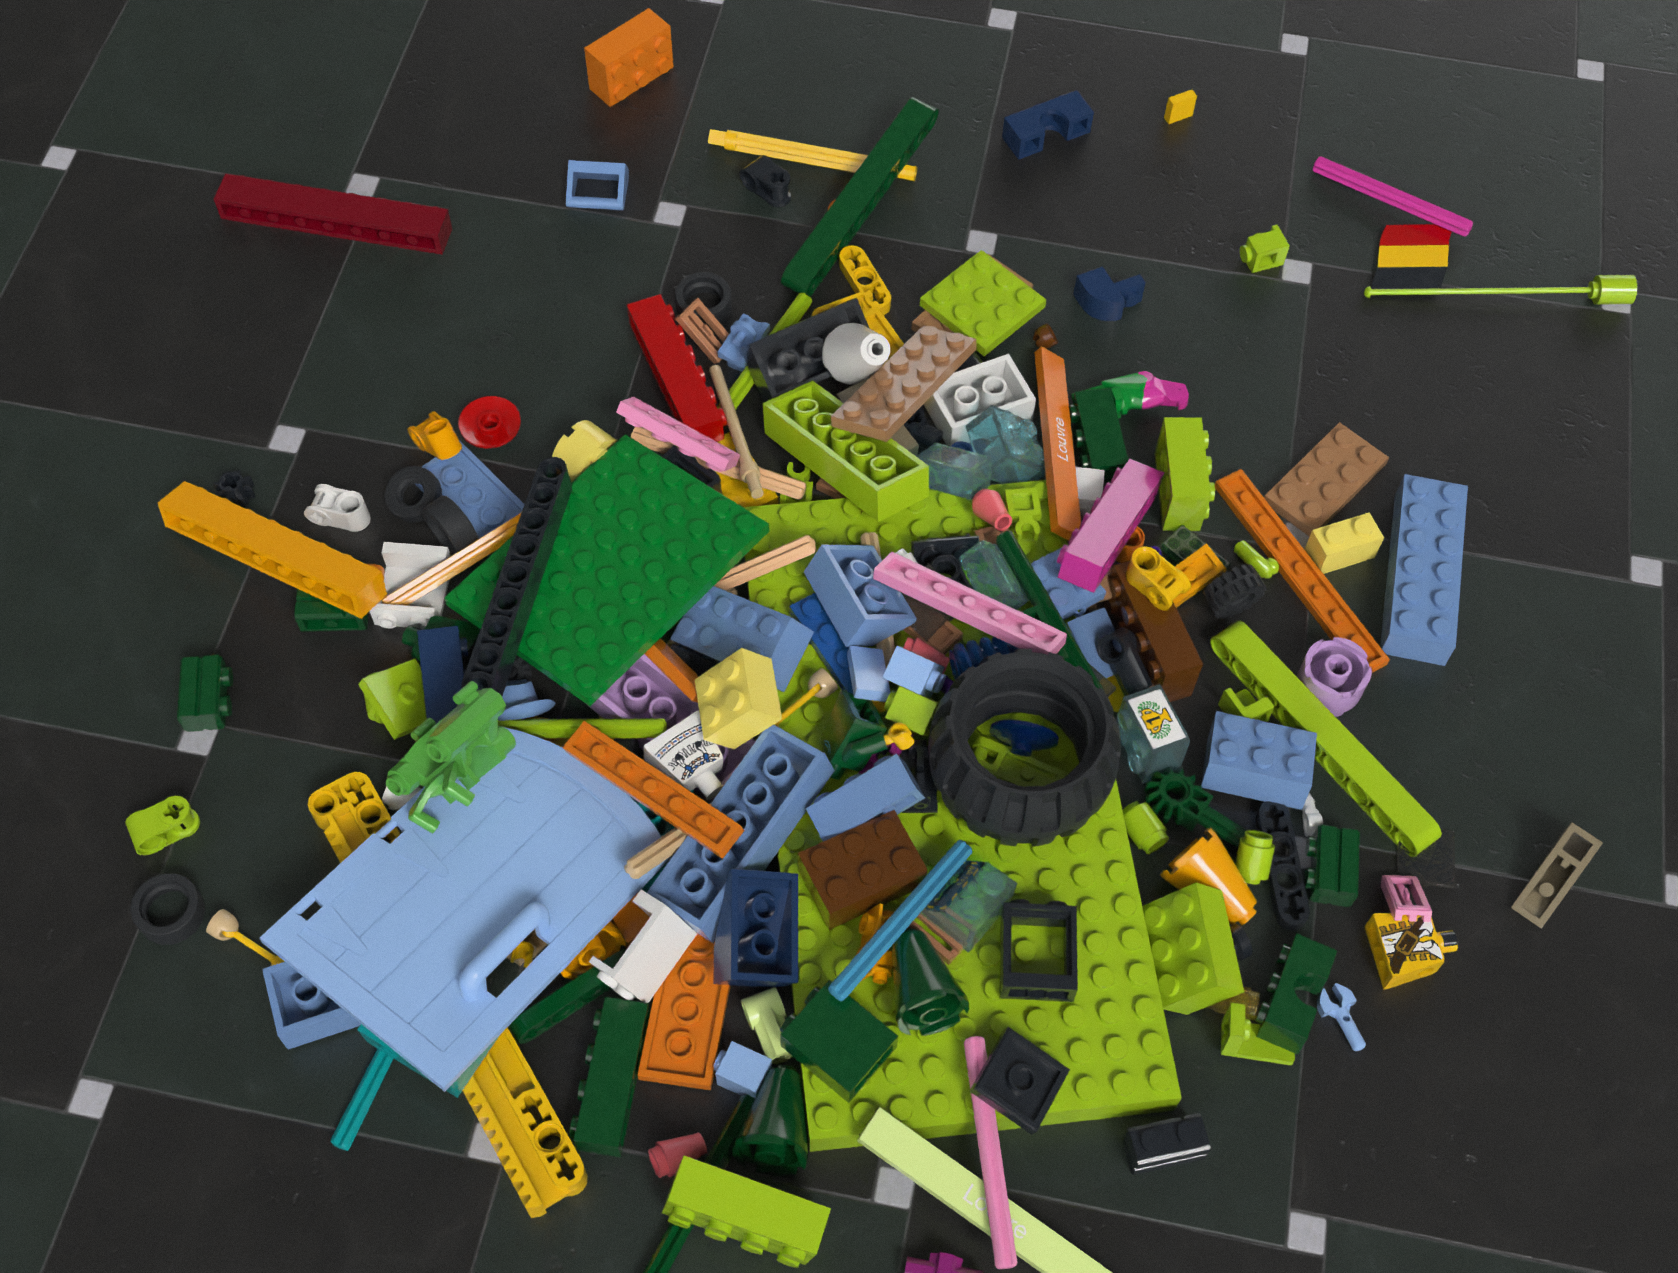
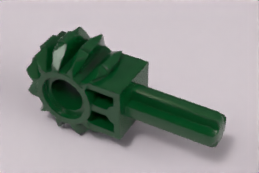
[1144,766,1247,848]

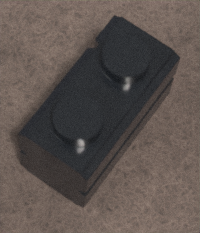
[1122,1113,1211,1175]

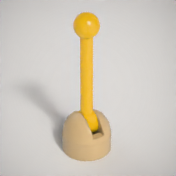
[774,668,838,727]
[206,909,285,966]

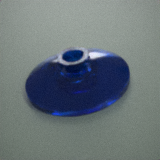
[990,720,1059,757]

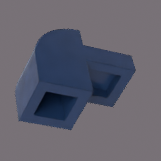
[1073,267,1146,321]

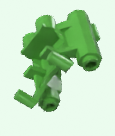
[386,681,516,834]

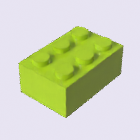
[1154,417,1215,531]
[1142,882,1244,1015]

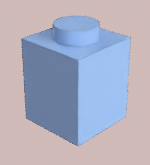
[713,1041,772,1098]

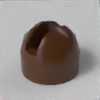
[1033,323,1058,349]

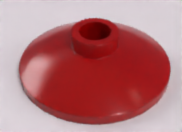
[458,396,521,449]

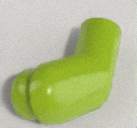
[1234,540,1279,579]

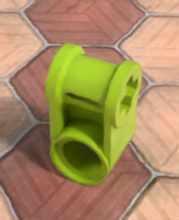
[125,796,200,855]

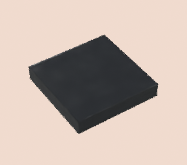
[969,1027,1070,1135]

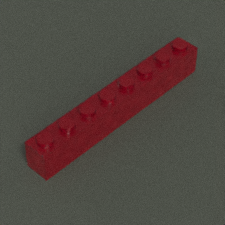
[214,173,452,255]

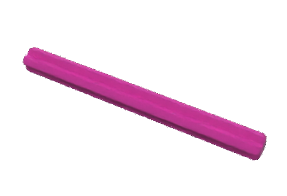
[1313,156,1473,237]

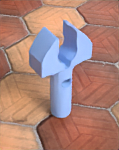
[1317,983,1366,1051]

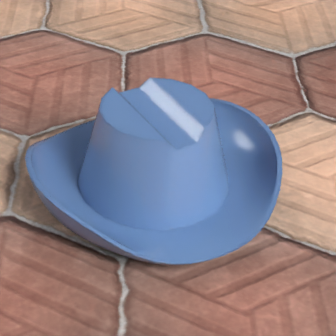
[498,679,556,721]

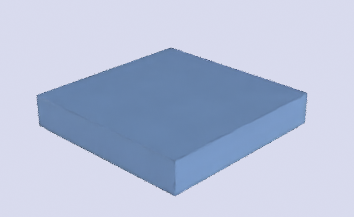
[1068,608,1122,681]

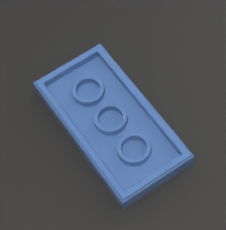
[415,440,524,558]

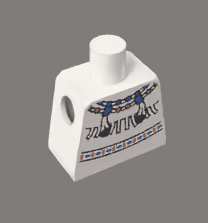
[643,711,723,800]

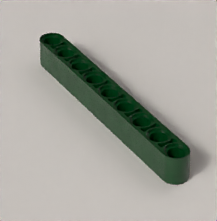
[781,97,939,297]

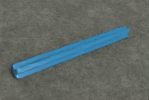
[828,840,972,1001]

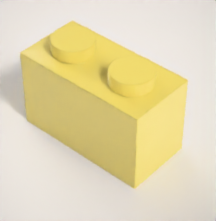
[1304,512,1384,574]

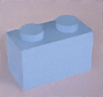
[882,646,946,698]

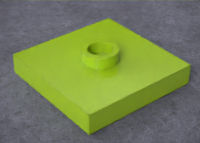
[358,659,427,740]

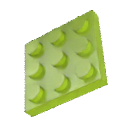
[920,250,1046,356]

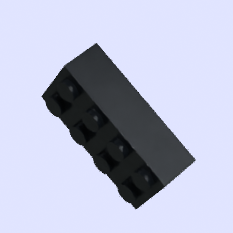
[740,297,870,403]

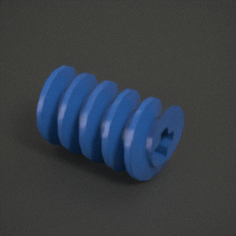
[949,636,1019,680]

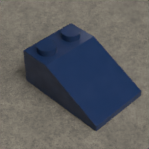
[713,869,798,987]

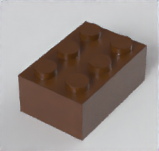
[798,810,927,930]

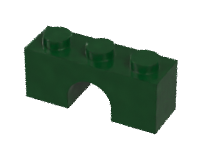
[1255,933,1337,1055]

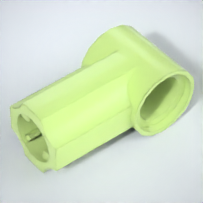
[741,987,793,1065]

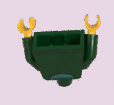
[821,690,914,780]

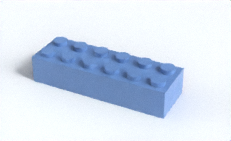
[1380,474,1468,666]
[647,725,835,943]

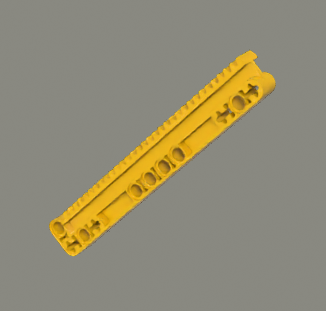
[307,772,588,1218]

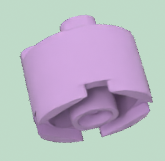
[1297,637,1372,717]

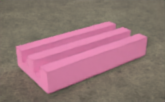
[1381,875,1432,922]

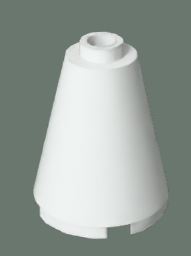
[822,323,890,384]

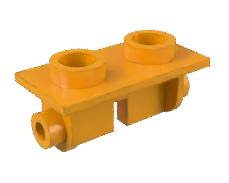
[856,903,894,984]

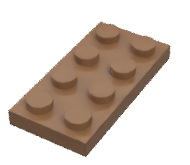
[1264,422,1389,537]

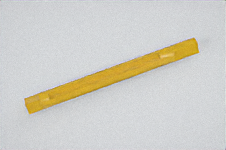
[708,129,917,181]

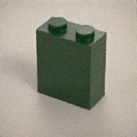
[780,980,898,1103]

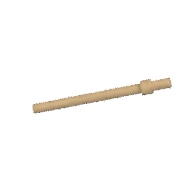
[709,365,764,499]

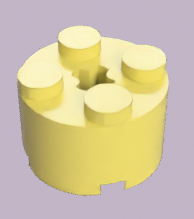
[552,420,618,483]

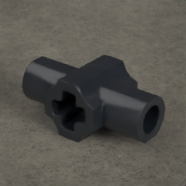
[904,408,943,449]

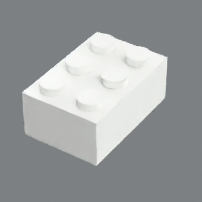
[924,354,1036,447]

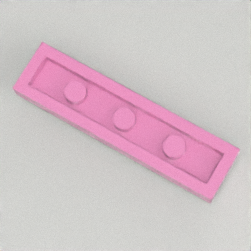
[616,397,740,472]

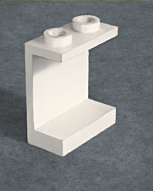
[370,542,450,630]
[589,890,697,1003]

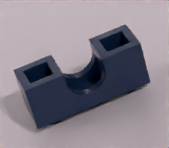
[1002,90,1094,160]

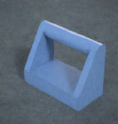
[566,160,629,210]

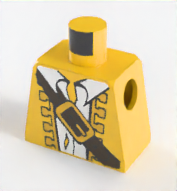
[1365,913,1458,990]

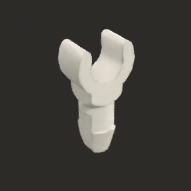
[1302,793,1323,837]

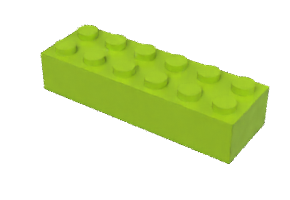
[763,381,929,522]

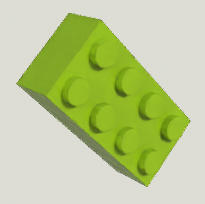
[662,1155,831,1268]

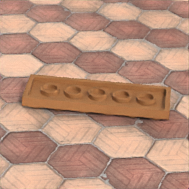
[831,326,977,442]

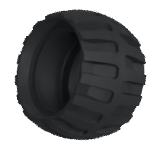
[928,649,1121,847]

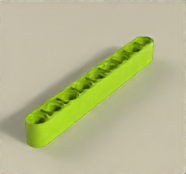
[1210,621,1442,857]

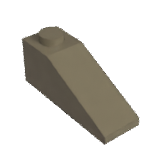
[1511,822,1603,929]

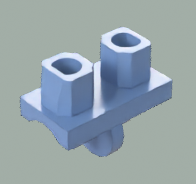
[718,313,770,371]

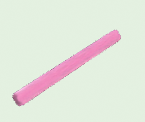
[964,1036,1017,1269]

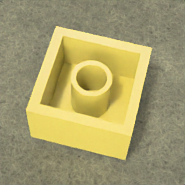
[695,648,782,750]

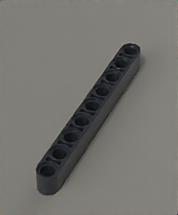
[461,457,572,696]

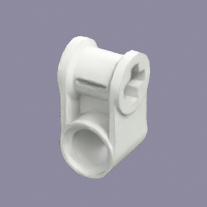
[304,484,371,532]

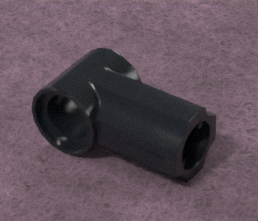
[1097,628,1153,698]

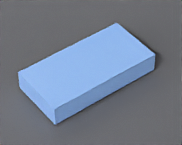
[847,645,891,702]

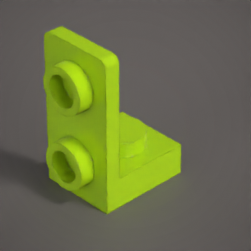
[1221,1002,1295,1065]

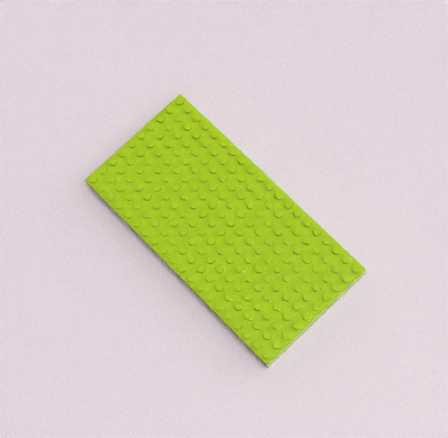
[743,480,1182,1152]

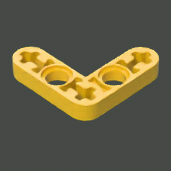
[811,245,891,317]

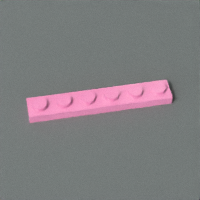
[873,552,1067,655]

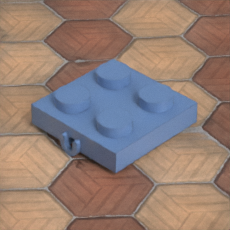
[1013,548,1106,620]

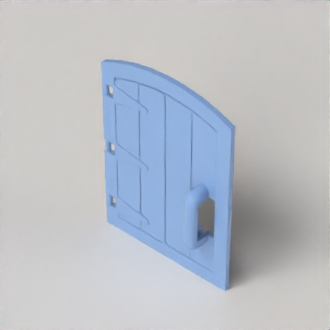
[260,727,671,1092]

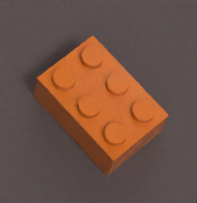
[584,8,674,107]

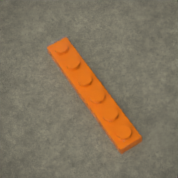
[562,721,744,859]

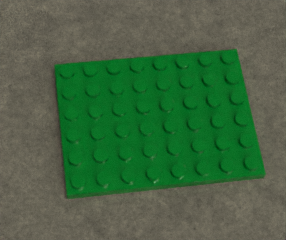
[444,434,770,706]

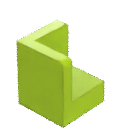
[1218,688,1274,722]

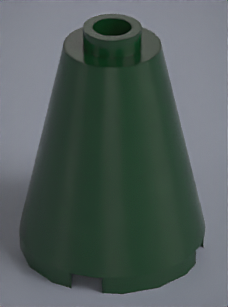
[891,928,969,1036]
[733,1065,808,1176]

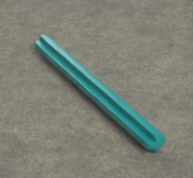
[331,1049,394,1151]

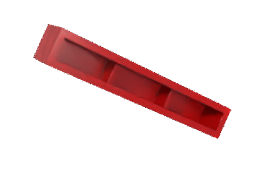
[627,294,727,442]

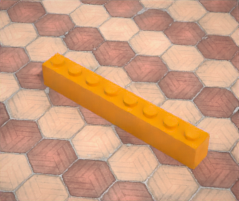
[158,481,387,619]

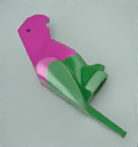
[1071,371,1189,418]

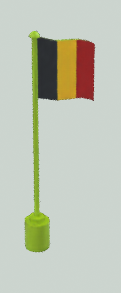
[1364,224,1637,305]

